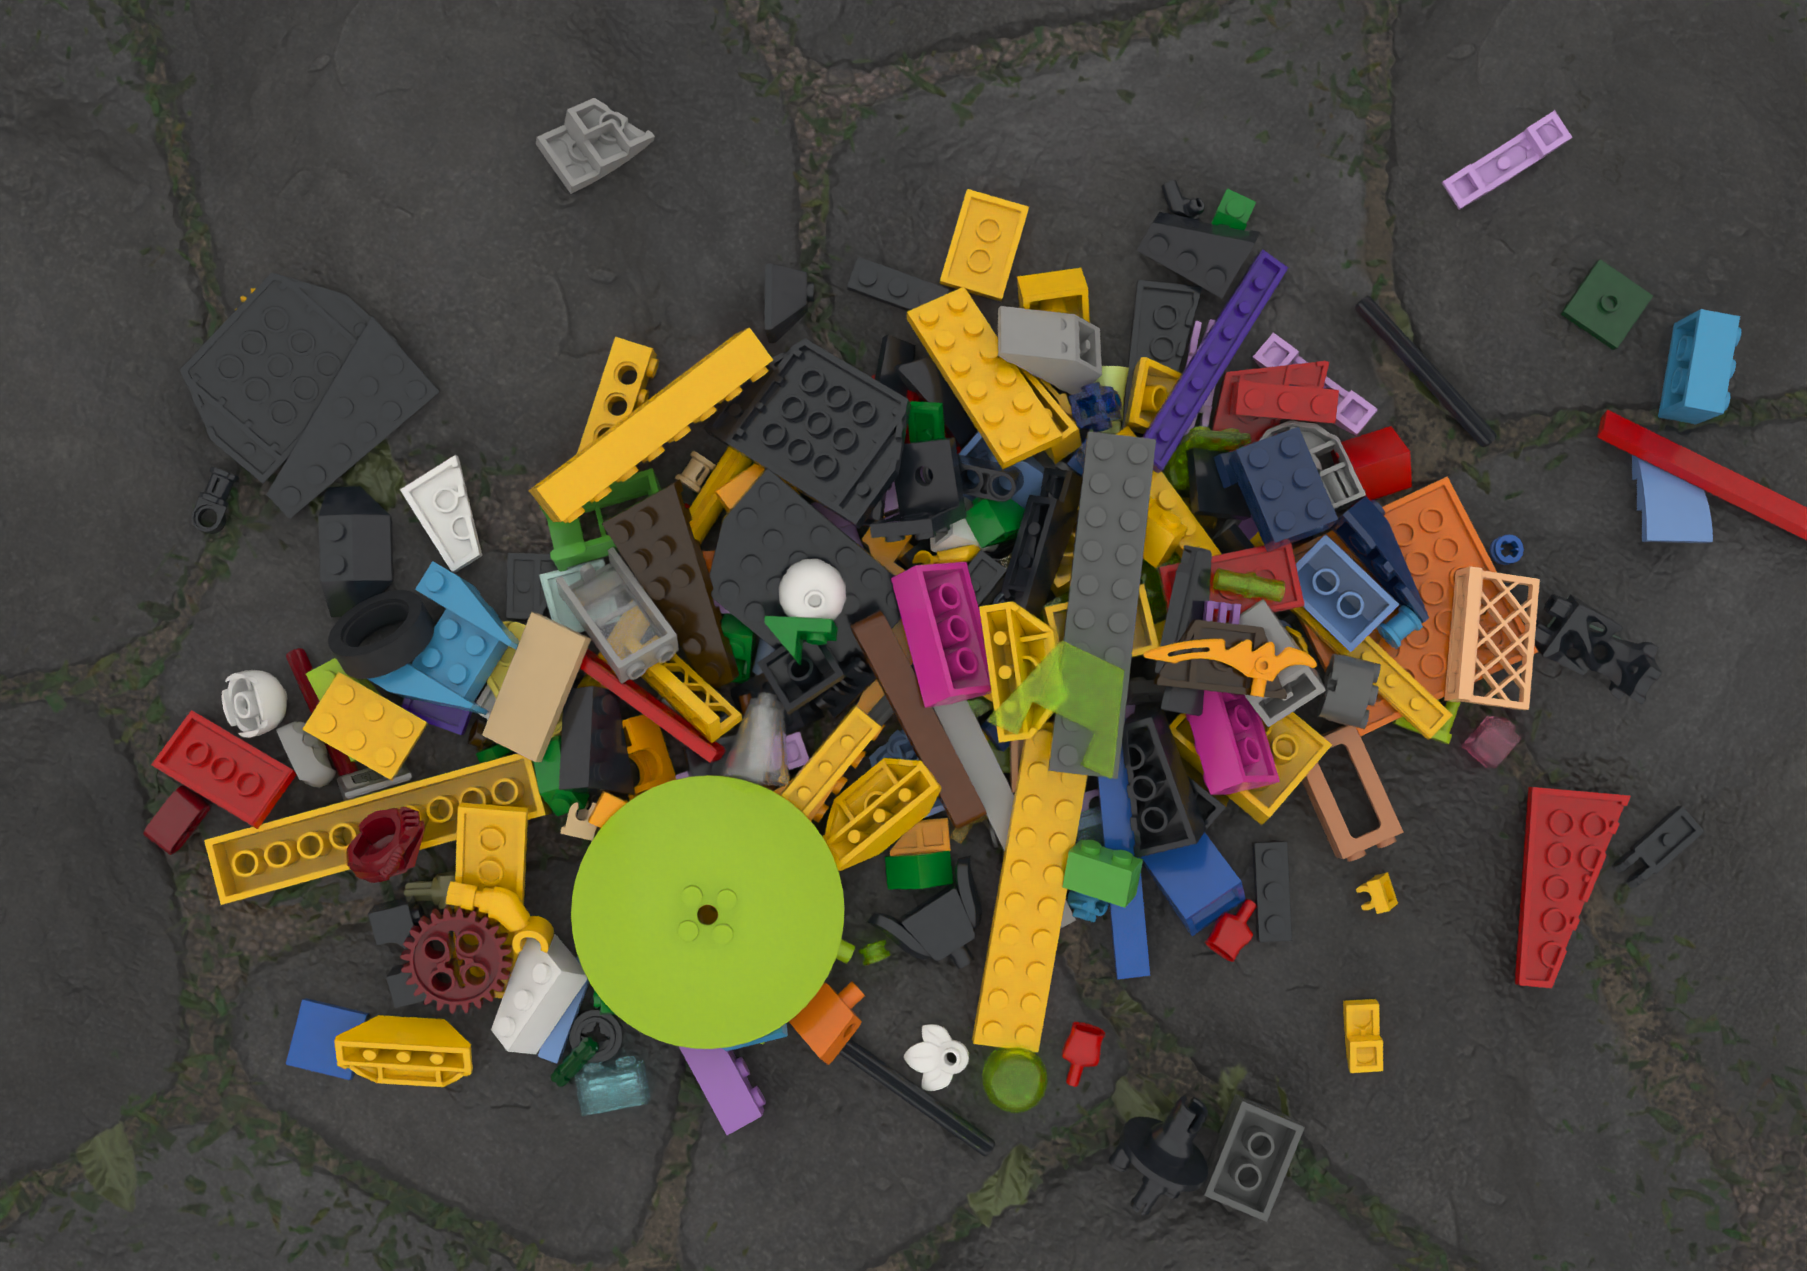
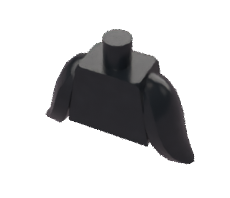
[866,855,982,969]

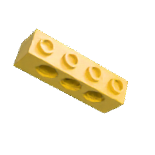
[577,337,659,453]

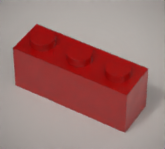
[1230,381,1339,424]

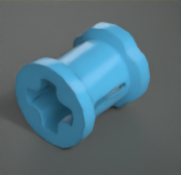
[1377,605,1423,649]

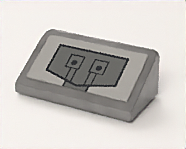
[337,763,412,801]

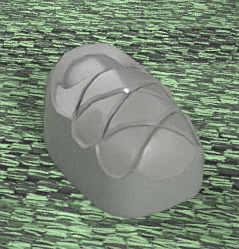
[276,721,336,788]

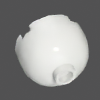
[779,559,846,621]
[222,670,287,738]

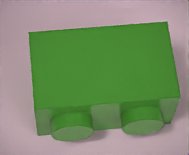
[1062,840,1143,908]

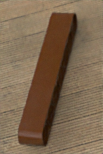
[850,610,987,830]

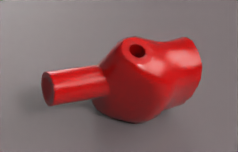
[1205,899,1257,962]
[1062,1022,1106,1087]

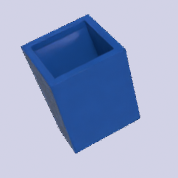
[1141,832,1246,936]

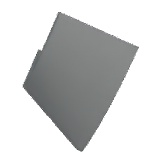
[536,98,655,194]

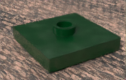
[1560,259,1653,350]

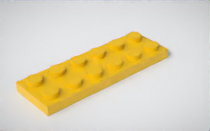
[907,287,1062,469]
[453,803,528,998]

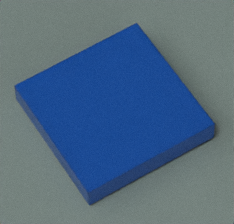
[286,998,370,1080]

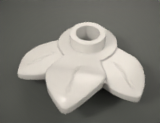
[904,1024,969,1091]

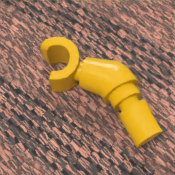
[446,881,554,954]

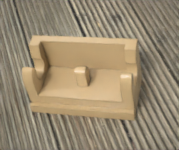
[560,801,601,841]

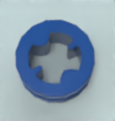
[1489,534,1524,565]

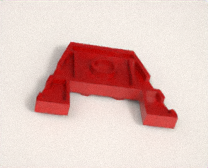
[1210,361,1329,451]

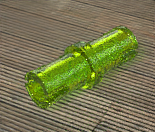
[1213,568,1285,602]

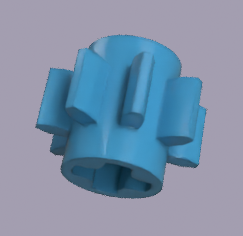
[1068,890,1109,922]

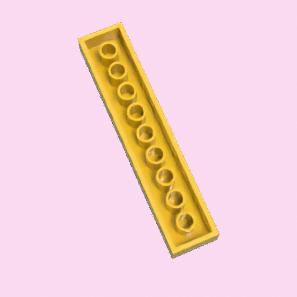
[204,753,552,905]

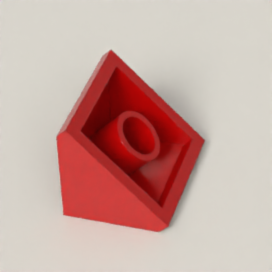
[1330,426,1412,508]

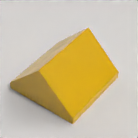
[1123,357,1182,434]

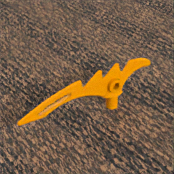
[1143,639,1317,698]

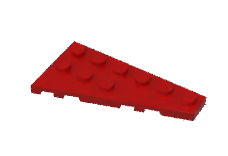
[1515,787,1631,988]

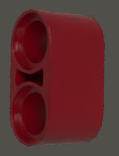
[143,785,211,855]

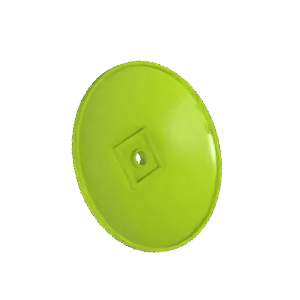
[571,775,844,1049]

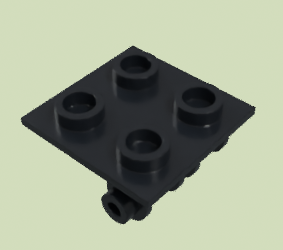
[814,653,876,719]

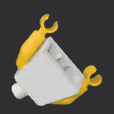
[912,496,999,565]

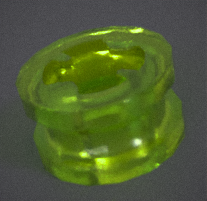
[858,939,891,966]

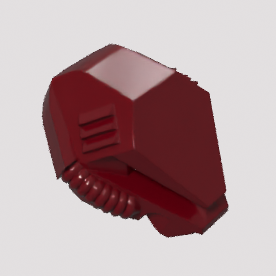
[346,806,425,883]

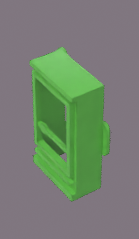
[540,468,661,572]

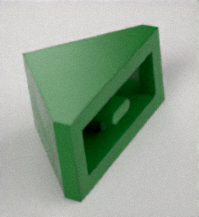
[885,851,953,889]

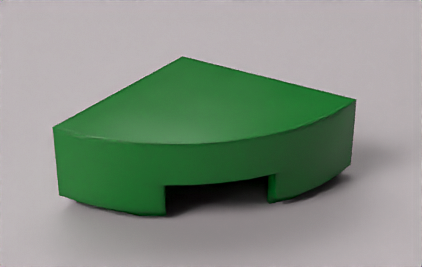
[476,743,512,764]

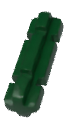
[551,1037,599,1087]

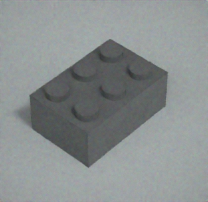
[1199,1094,1305,1222]

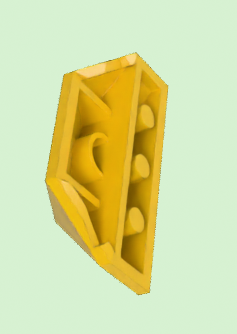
[979,601,1065,743]
[823,758,942,871]
[334,1015,473,1087]

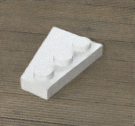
[400,455,482,573]

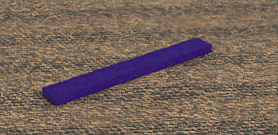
[1142,249,1288,473]

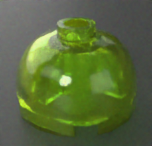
[982,1047,1048,1113]

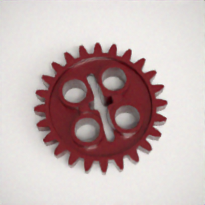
[400,904,513,1014]

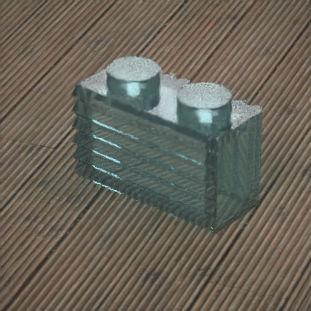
[575,1056,651,1116]

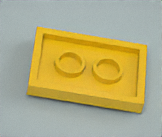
[940,189,1029,302]
[302,672,428,781]

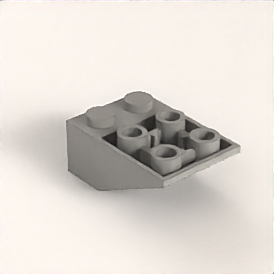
[998,306,1102,397]
[1228,599,1326,727]

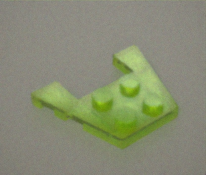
[987,641,1124,779]

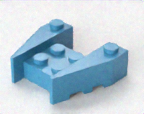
[369,561,520,715]

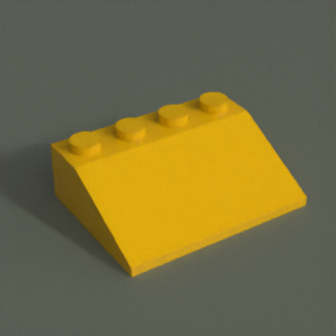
[1169,712,1332,825]

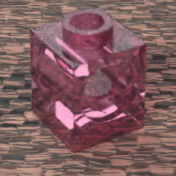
[1462,716,1522,768]

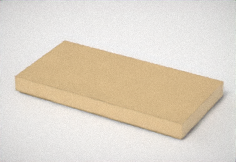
[482,612,591,762]

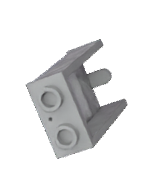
[556,547,679,684]

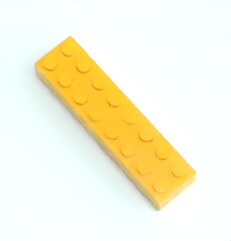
[528,327,773,523]

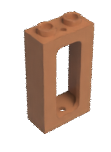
[1302,724,1404,862]

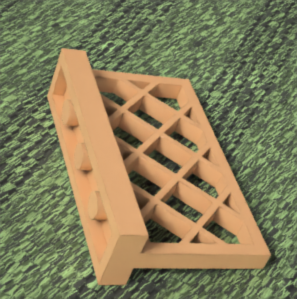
[1444,566,1540,710]

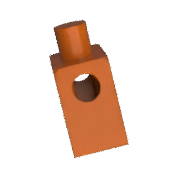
[788,981,865,1065]

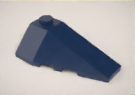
[1331,496,1429,623]

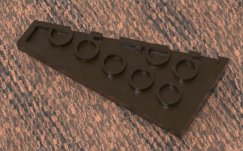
[602,479,740,689]

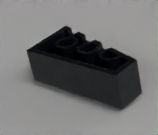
[1122,706,1206,858]

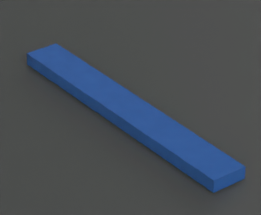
[1097,717,1150,979]

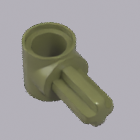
[404,871,456,909]

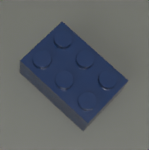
[1229,427,1338,552]

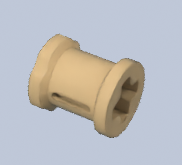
[675,451,716,494]

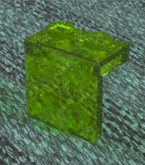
[1164,426,1251,490]

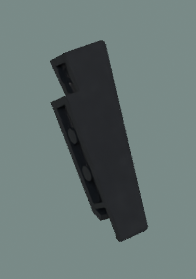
[1002,468,1082,619]
[1155,545,1212,716]

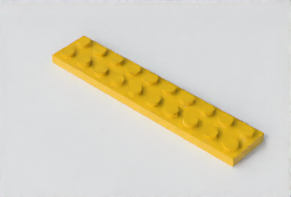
[972,721,1087,1052]

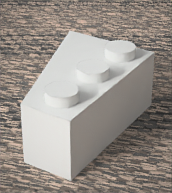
[491,934,588,1054]

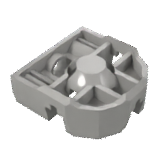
[1259,420,1366,512]

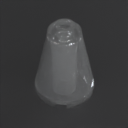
[722,693,790,786]

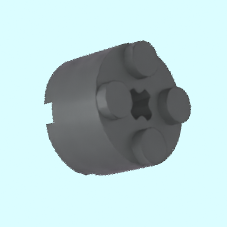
[1317,654,1381,729]

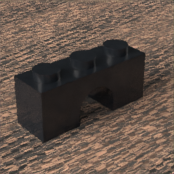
[368,895,443,1008]

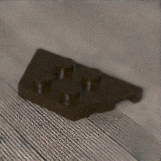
[1154,620,1287,699]

